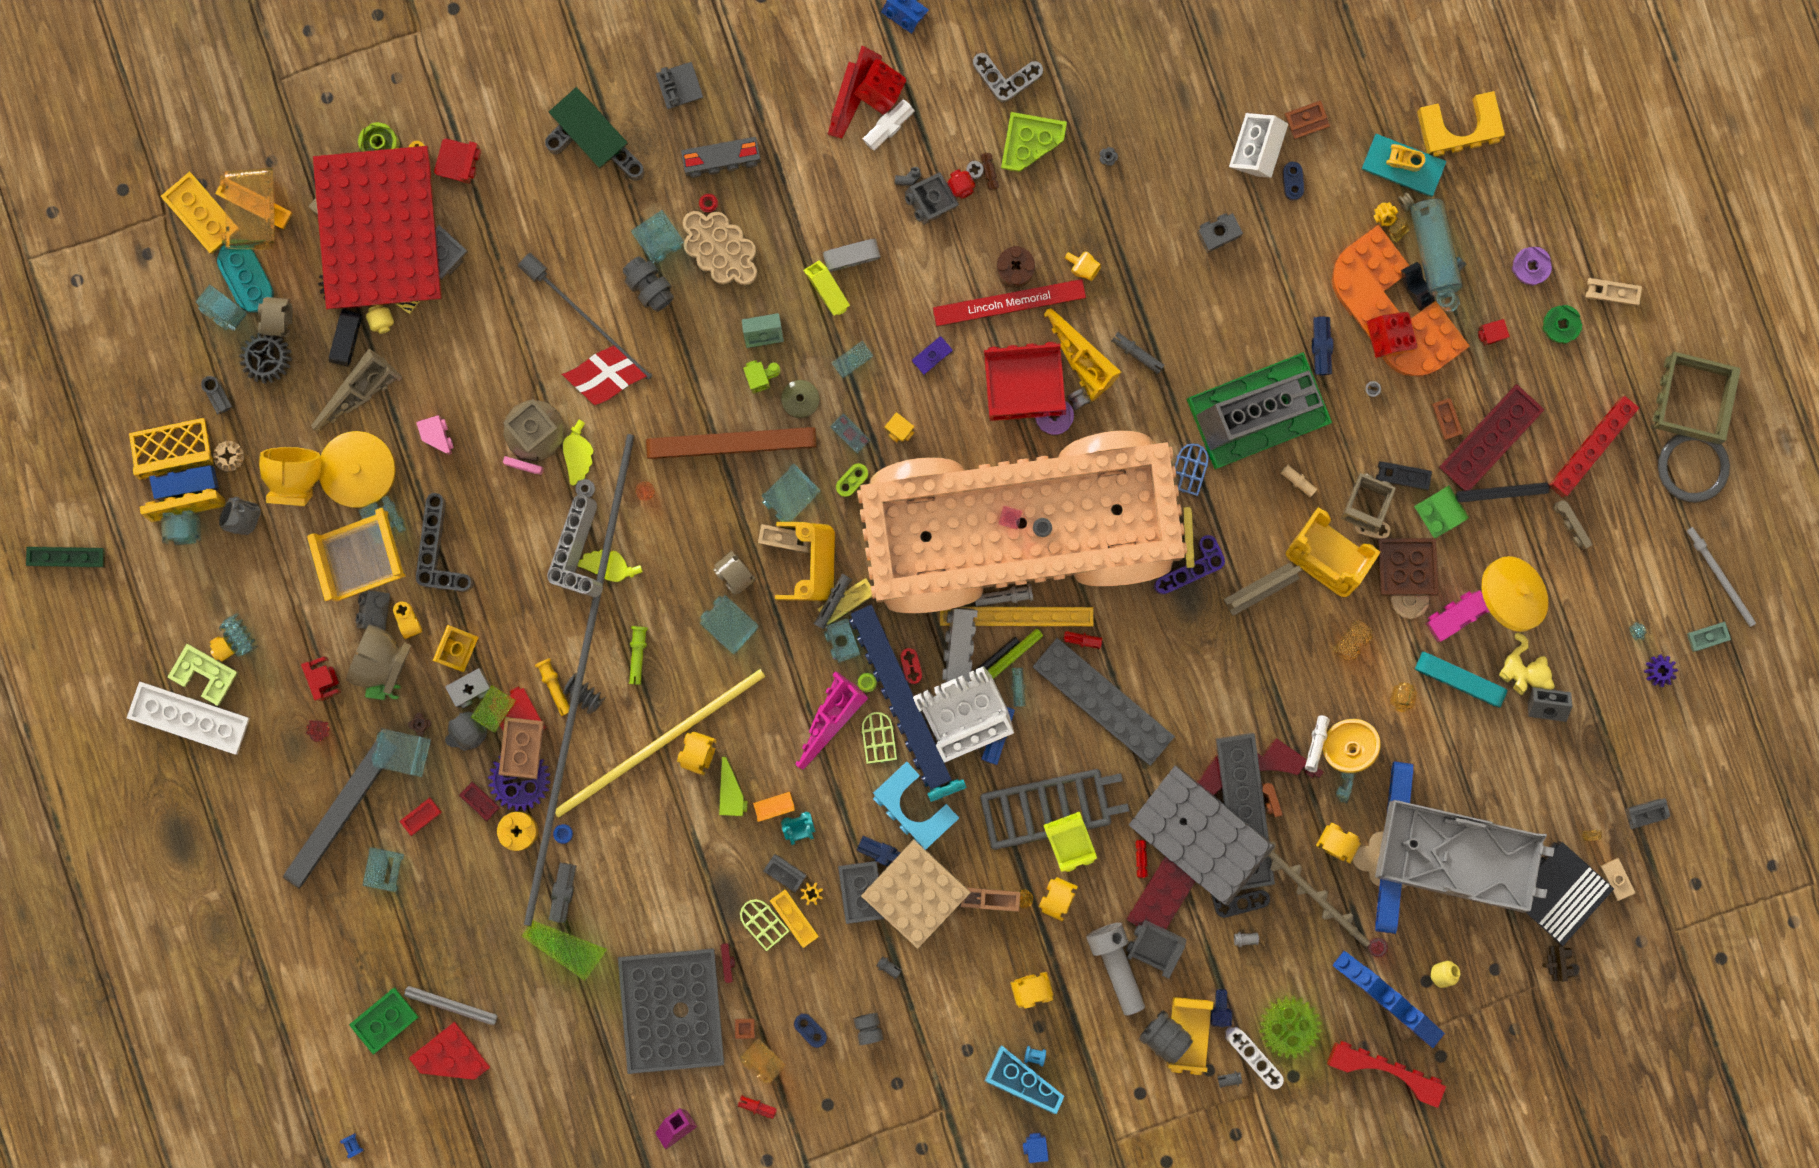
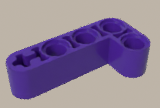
[1154,535,1225,595]

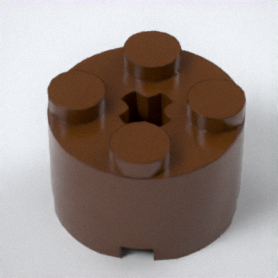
[996,246,1035,287]

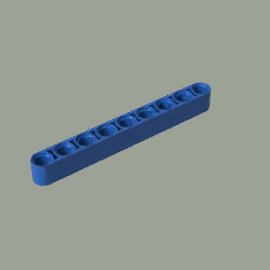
[1375,761,1413,934]

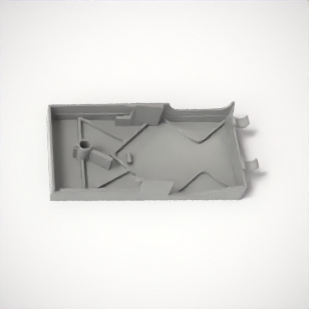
[1375,800,1555,913]

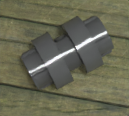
[623,256,674,312]

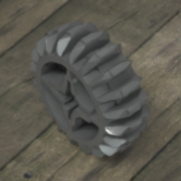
[239,333,292,384]

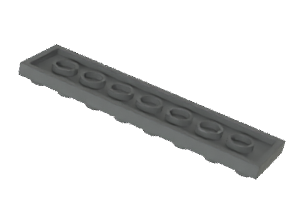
[1032,638,1175,766]
[1215,733,1275,890]

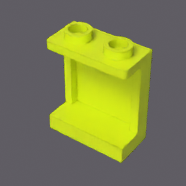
[1044,812,1097,872]

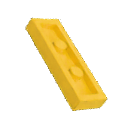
[770,889,819,948]

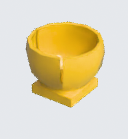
[259,447,321,506]

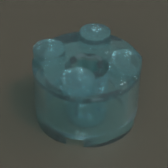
[161,511,201,545]

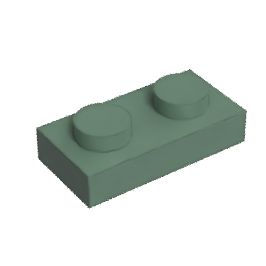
[1687,622,1731,652]

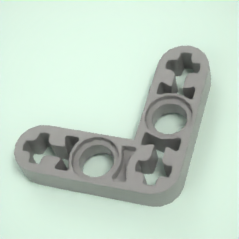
[973,53,1043,102]

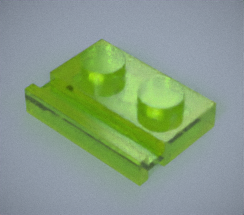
[471,685,516,733]

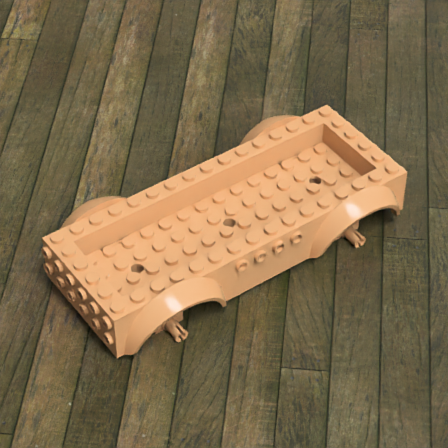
[857,431,1187,613]

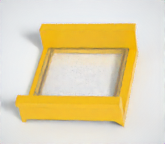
[307,508,406,602]

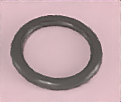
[1658,434,1730,503]

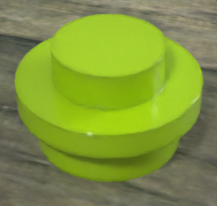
[858,673,877,692]

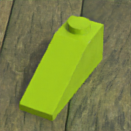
[719,757,748,816]

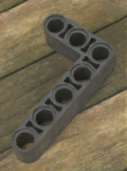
[545,125,645,181]
[416,493,474,592]

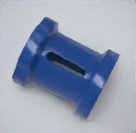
[340,1133,364,1159]

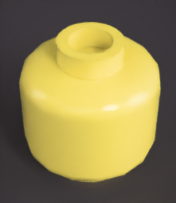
[366,305,394,334]
[1431,961,1460,988]

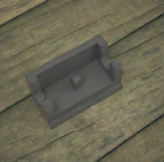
[1625,798,1670,829]
[763,854,807,892]

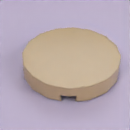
[1390,596,1429,619]

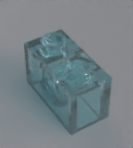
[824,619,860,663]

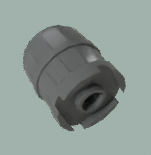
[1138,1010,1193,1064]

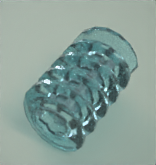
[219,613,258,657]

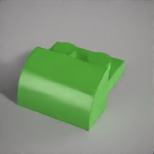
[1414,485,1469,538]

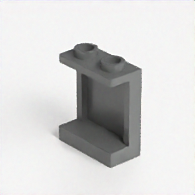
[1126,920,1187,979]

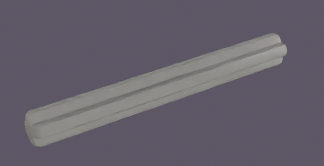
[404,986,497,1025]

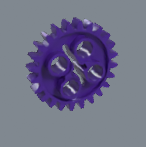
[488,756,551,811]

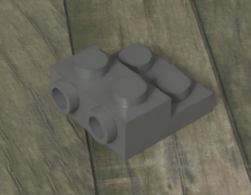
[905,172,959,225]

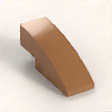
[959,887,1020,912]

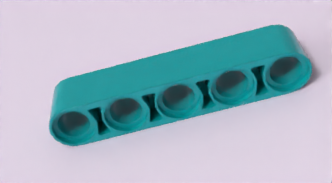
[1415,652,1508,708]

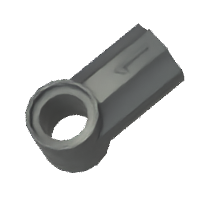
[201,376,233,415]

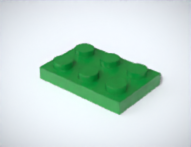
[349,987,419,1055]

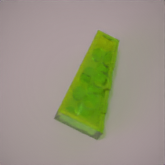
[522,920,608,981]

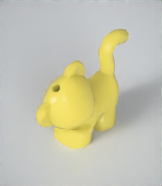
[1499,633,1555,695]

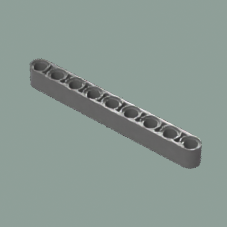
[283,736,397,889]

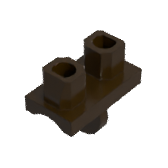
[1542,946,1574,982]

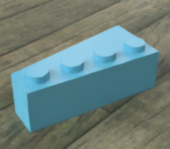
[984,1045,1064,1114]

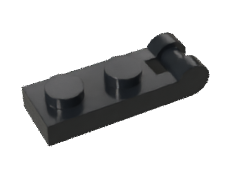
[1376,461,1432,490]

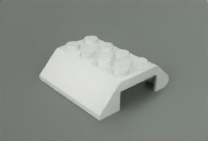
[913,666,1014,763]

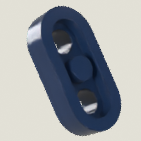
[1283,162,1304,201]
[794,1013,827,1048]

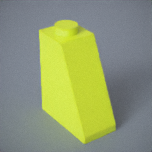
[803,261,850,316]

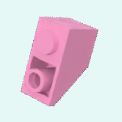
[416,415,454,455]

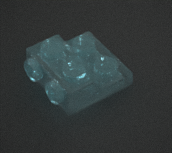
[631,210,684,263]

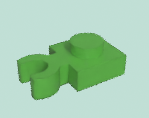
[365,685,401,700]

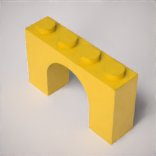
[1417,91,1505,157]

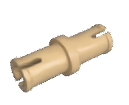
[1280,464,1317,498]

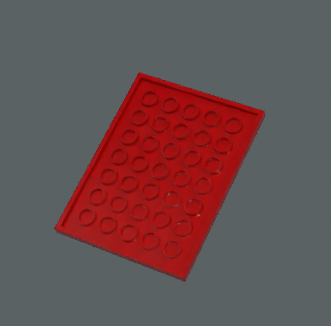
[313,146,442,310]

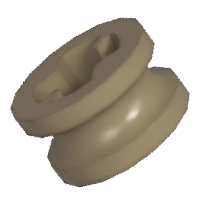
[1398,192,1415,212]

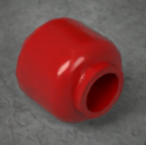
[947,169,976,199]

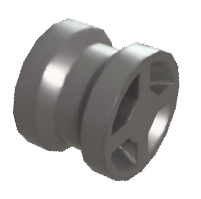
[1067,388,1091,410]

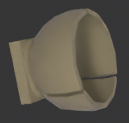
[503,399,565,461]
[346,625,411,694]

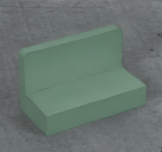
[742,313,784,348]

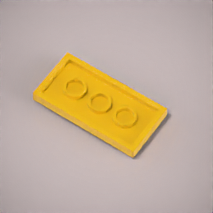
[161,171,240,254]
[140,489,226,523]

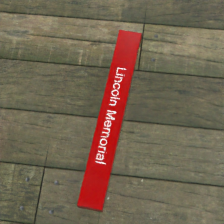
[933,279,1086,327]

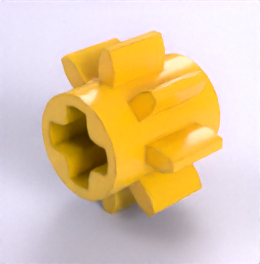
[1374,202,1398,226]
[800,882,823,905]

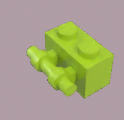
[743,360,781,394]

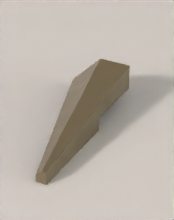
[311,349,402,432]

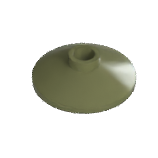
[781,380,820,418]

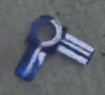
[1211,989,1232,1028]

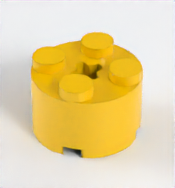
[677,731,717,775]
[497,812,538,851]
[1316,823,1361,864]
[1039,877,1078,922]
[1010,972,1054,1008]

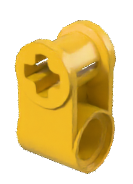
[1386,144,1425,172]
[393,602,423,639]

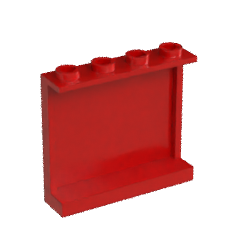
[984,342,1066,421]

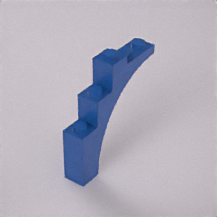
[1332,951,1445,1048]

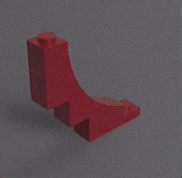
[1197,738,1324,795]

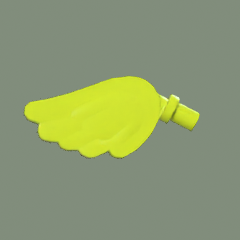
[563,419,594,486]
[577,549,643,582]

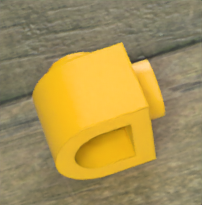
[210,636,235,662]

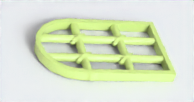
[861,712,897,764]
[740,899,790,951]

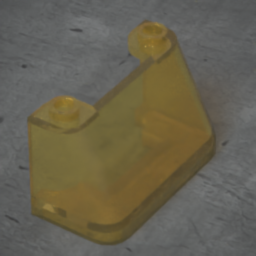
[220,168,275,250]

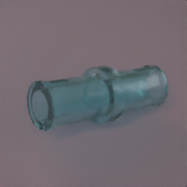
[1011,667,1026,707]

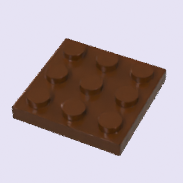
[1377,538,1439,596]

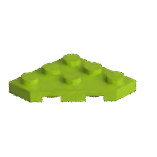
[1001,112,1067,172]

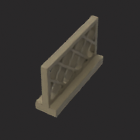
[1223,562,1302,616]

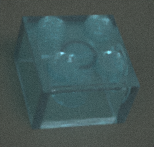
[195,284,248,331]

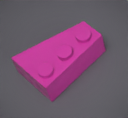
[1425,590,1490,642]

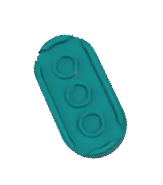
[217,240,274,313]

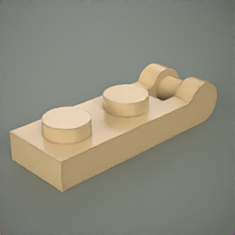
[1585,278,1642,306]
[758,524,811,554]

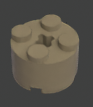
[258,297,293,337]
[713,550,757,595]

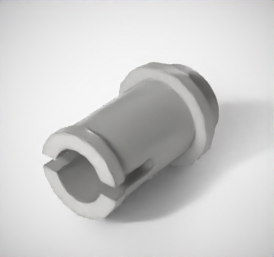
[1234,932,1259,947]

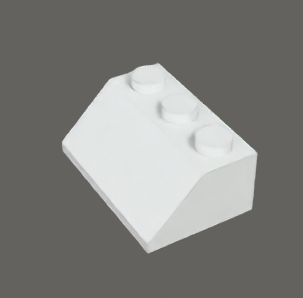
[1229,113,1288,178]

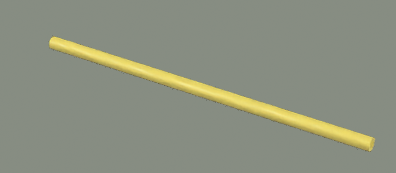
[555,669,766,818]

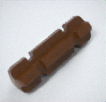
[981,153,999,190]

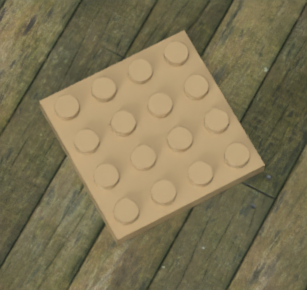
[861,839,971,949]

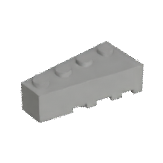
[942,608,978,683]

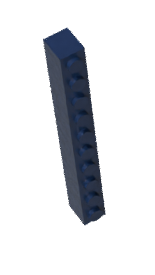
[849,604,952,789]

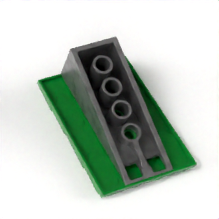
[1186,352,1332,470]

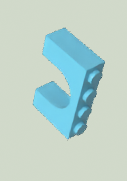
[873,762,959,850]

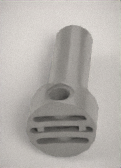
[1086,923,1145,1015]

